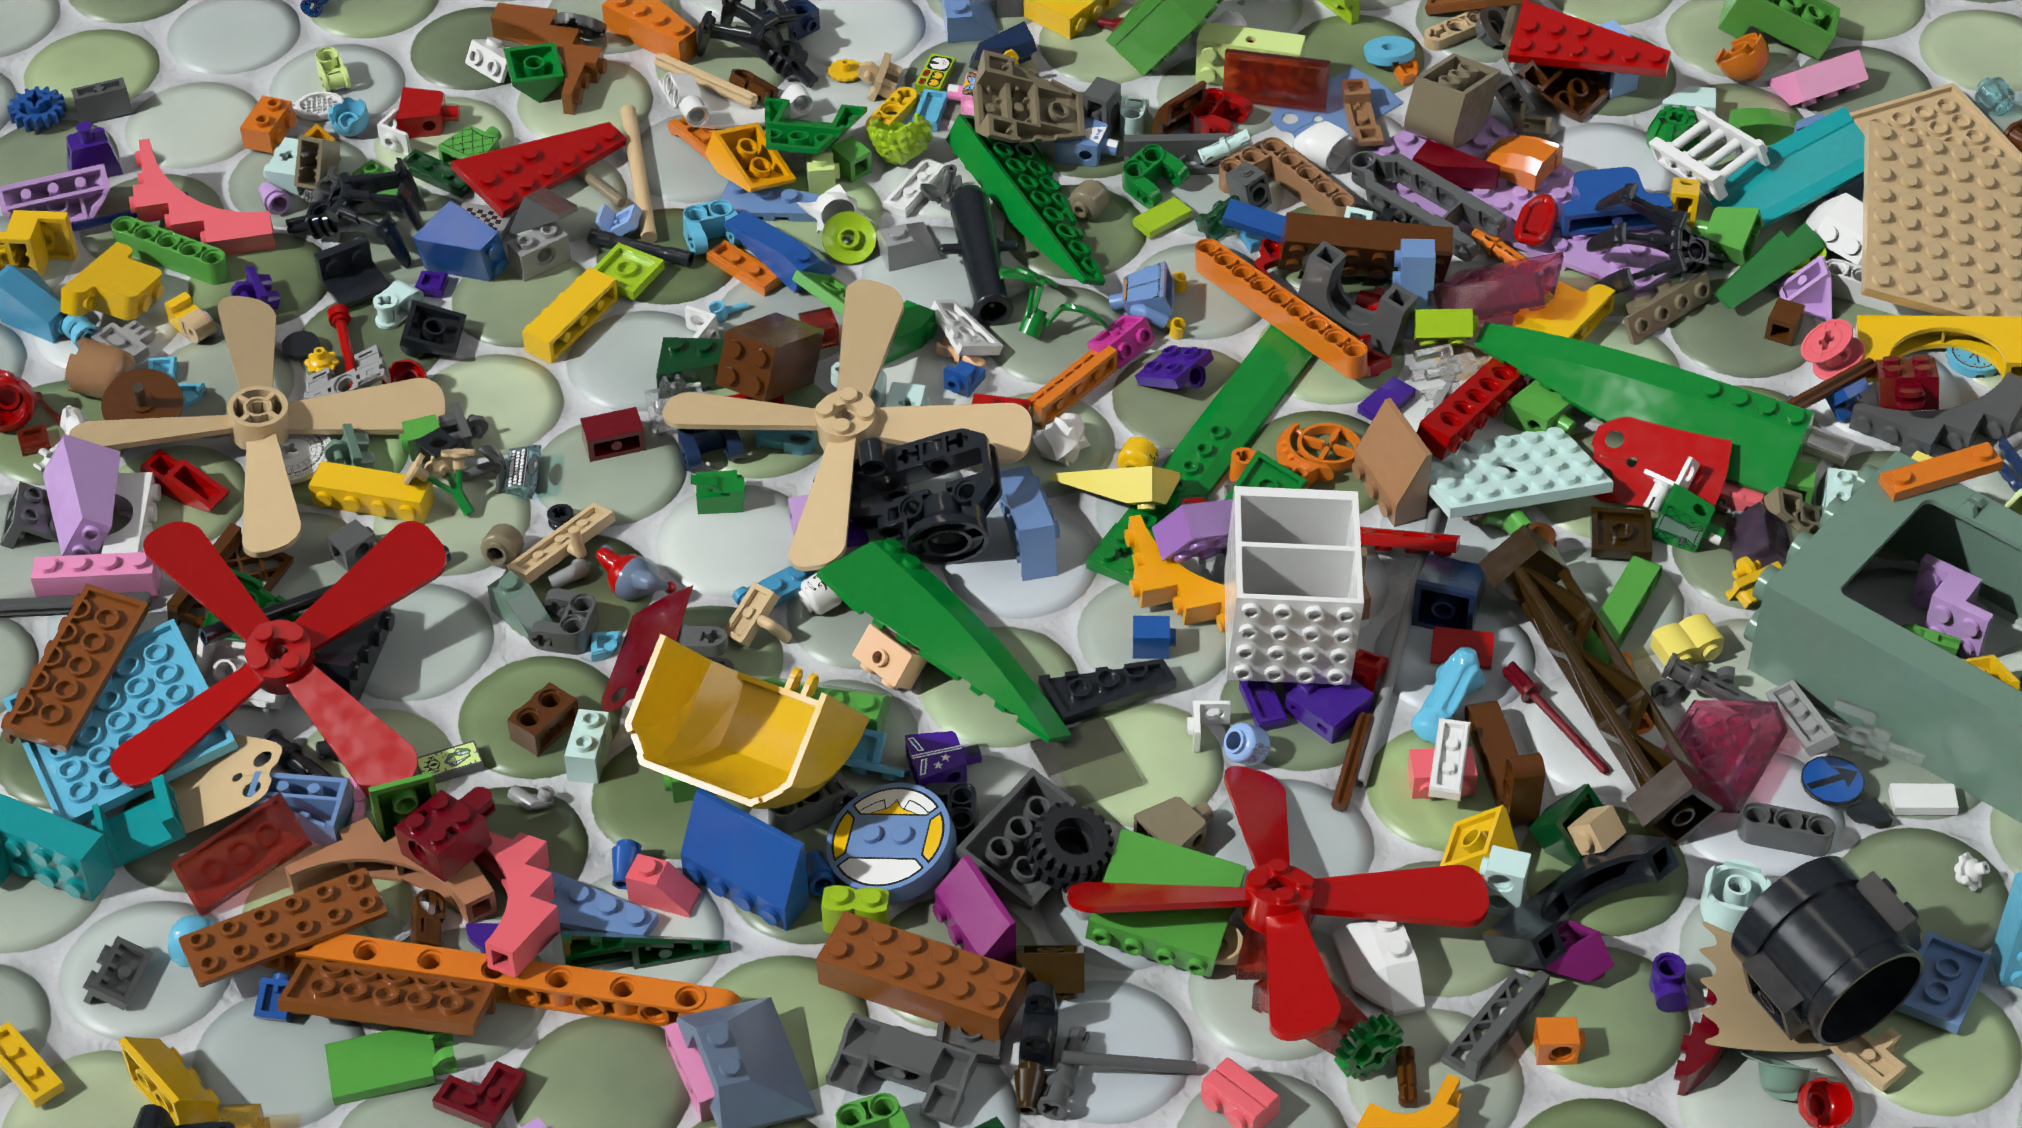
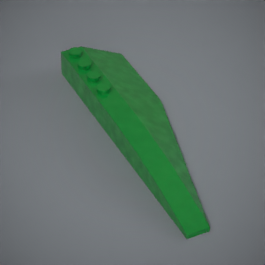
[1474,322,1814,495]

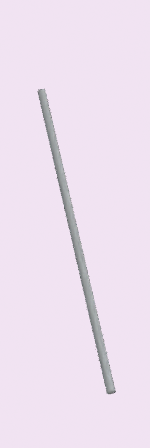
[1355,500,1442,787]

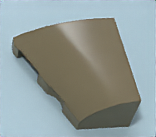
[1763,486,1820,535]

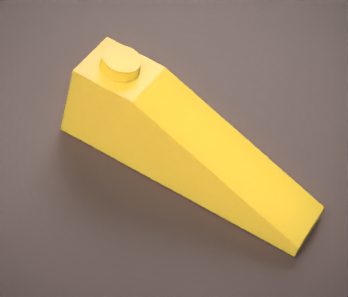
[1049,466,1180,511]

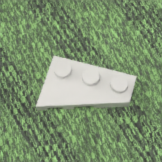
[931,300,1003,357]

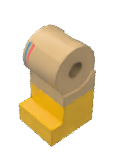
[164,292,217,343]

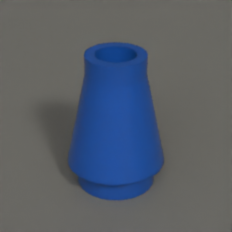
[612,839,644,890]
[806,850,837,896]

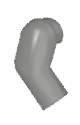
[548,558,590,588]
[507,785,555,811]

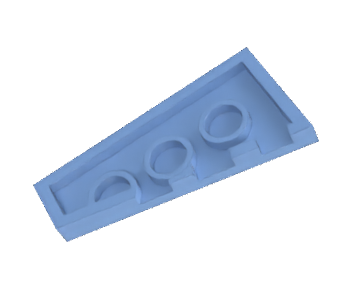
[719,180,820,222]
[545,869,659,935]

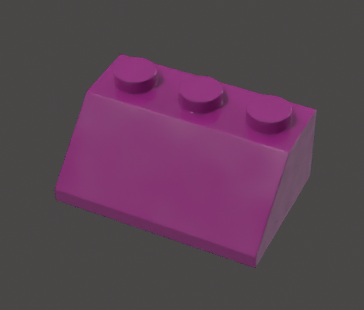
[932,855,1016,965]

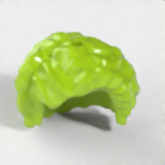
[867,113,933,165]

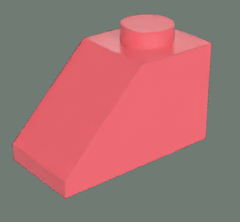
[625,854,701,918]

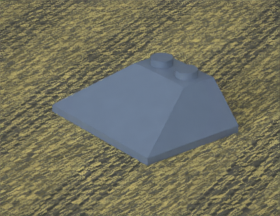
[676,997,817,1128]

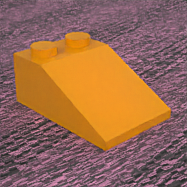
[705,122,796,192]

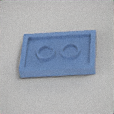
[1896,931,1992,1035]

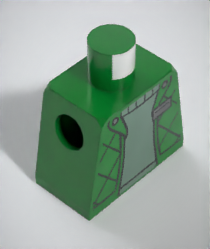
[1652,483,1726,552]

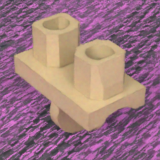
[857,52,903,101]

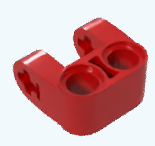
[1189,87,1253,136]

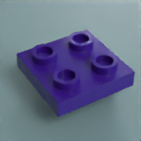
[1135,345,1214,389]

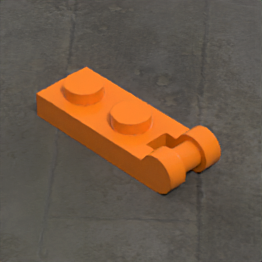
[667,115,716,162]

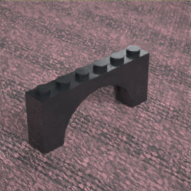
[1481,834,1680,969]

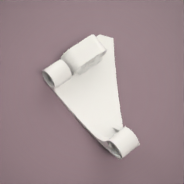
[658,72,813,129]

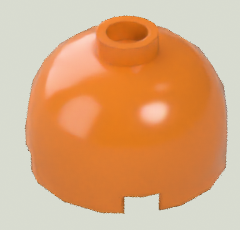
[1715,32,1769,82]

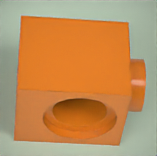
[1533,1017,1585,1065]

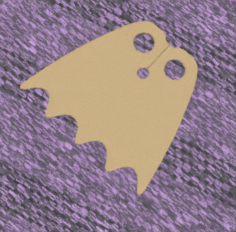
[170,734,282,834]
[1699,921,1831,1052]

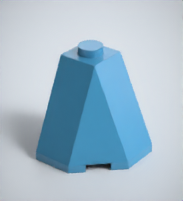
[0,265,68,343]

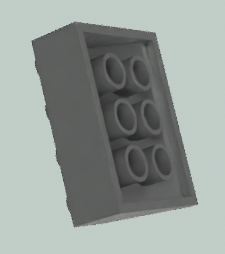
[949,768,1107,911]

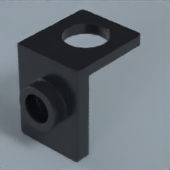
[416,427,459,468]

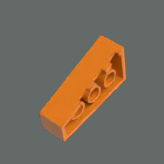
[602,0,697,63]

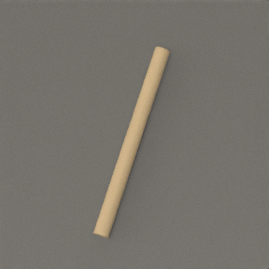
[620,105,657,243]

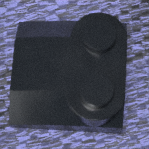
[400,300,467,358]

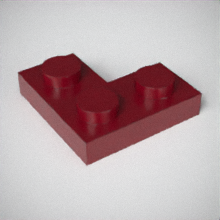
[432,1061,527,1128]

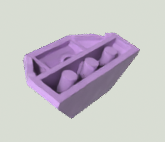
[0,164,111,229]

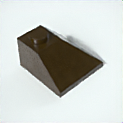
[1017,945,1085,999]

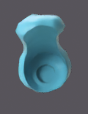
[1411,647,1487,745]

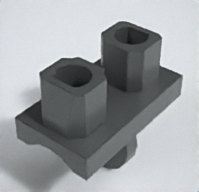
[438,402,489,458]

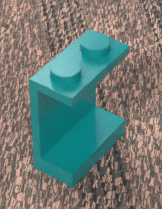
[91,774,187,869]

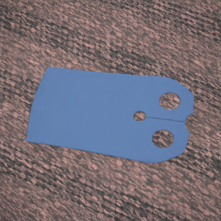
[1270,67,1403,143]

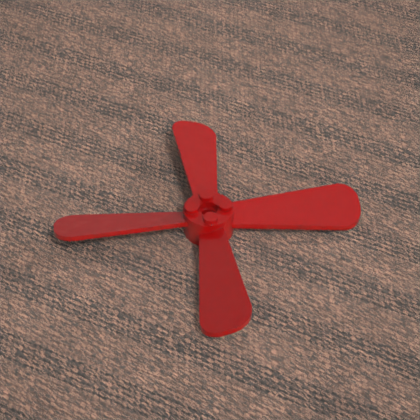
[110,521,447,799]
[1067,766,1489,1041]

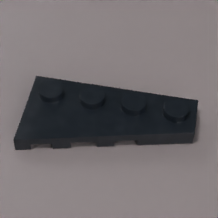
[1039,659,1177,726]

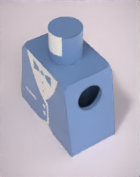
[1055,116,1120,167]

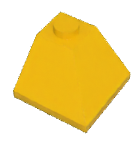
[1440,805,1518,878]

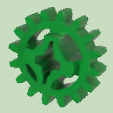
[1334,1013,1404,1079]

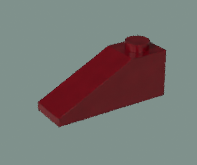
[1413,139,1500,190]

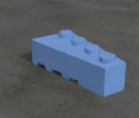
[998,466,1060,581]

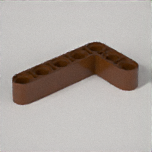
[1464,700,1545,826]

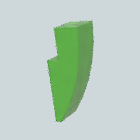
[1728,108,1801,146]

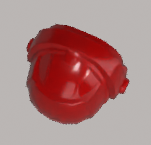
[0,372,37,433]

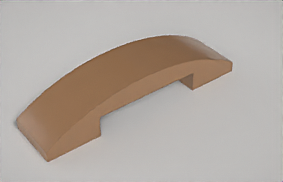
[1341,78,1384,146]

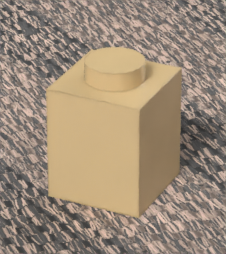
[1567,805,1627,856]

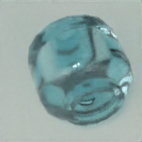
[1975,77,2015,116]

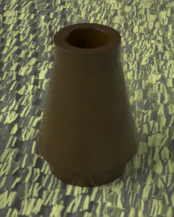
[1014,1061,1047,1115]

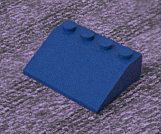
[681,788,809,931]

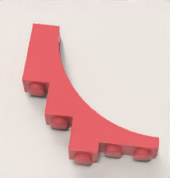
[129,139,276,256]
[473,831,560,978]

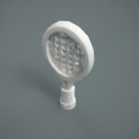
[292,92,344,121]

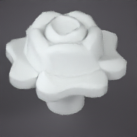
[1954,852,1990,892]

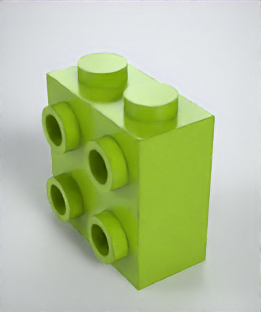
[1413,309,1478,346]

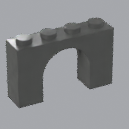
[1297,241,1418,357]

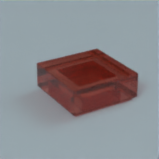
[16,424,51,457]

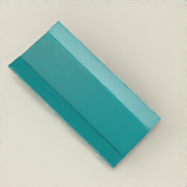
[1703,106,1865,229]

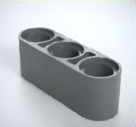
[1737,802,1836,857]

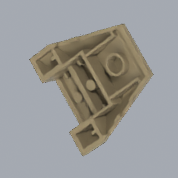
[973,50,1086,143]

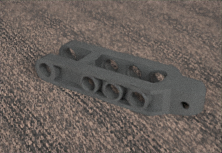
[1350,151,1507,262]

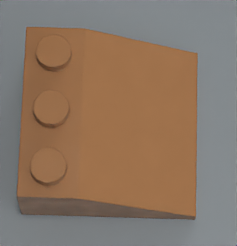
[1352,398,1432,527]

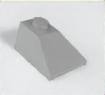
[875,222,941,272]

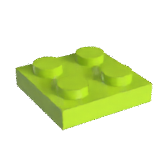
[593,242,665,300]

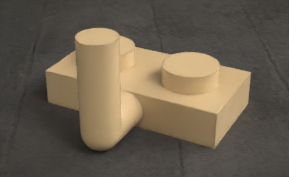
[724,582,792,648]

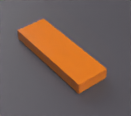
[706,240,783,296]

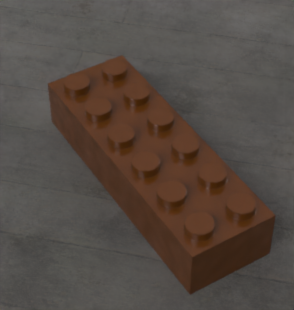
[1279,212,1453,284]

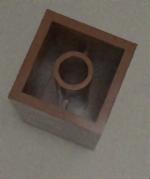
[715,312,825,402]

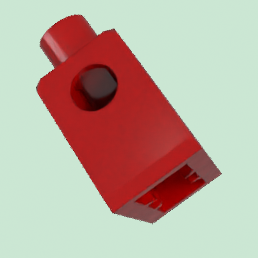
[397,87,460,139]

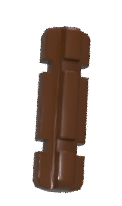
[1396,1046,1418,1108]

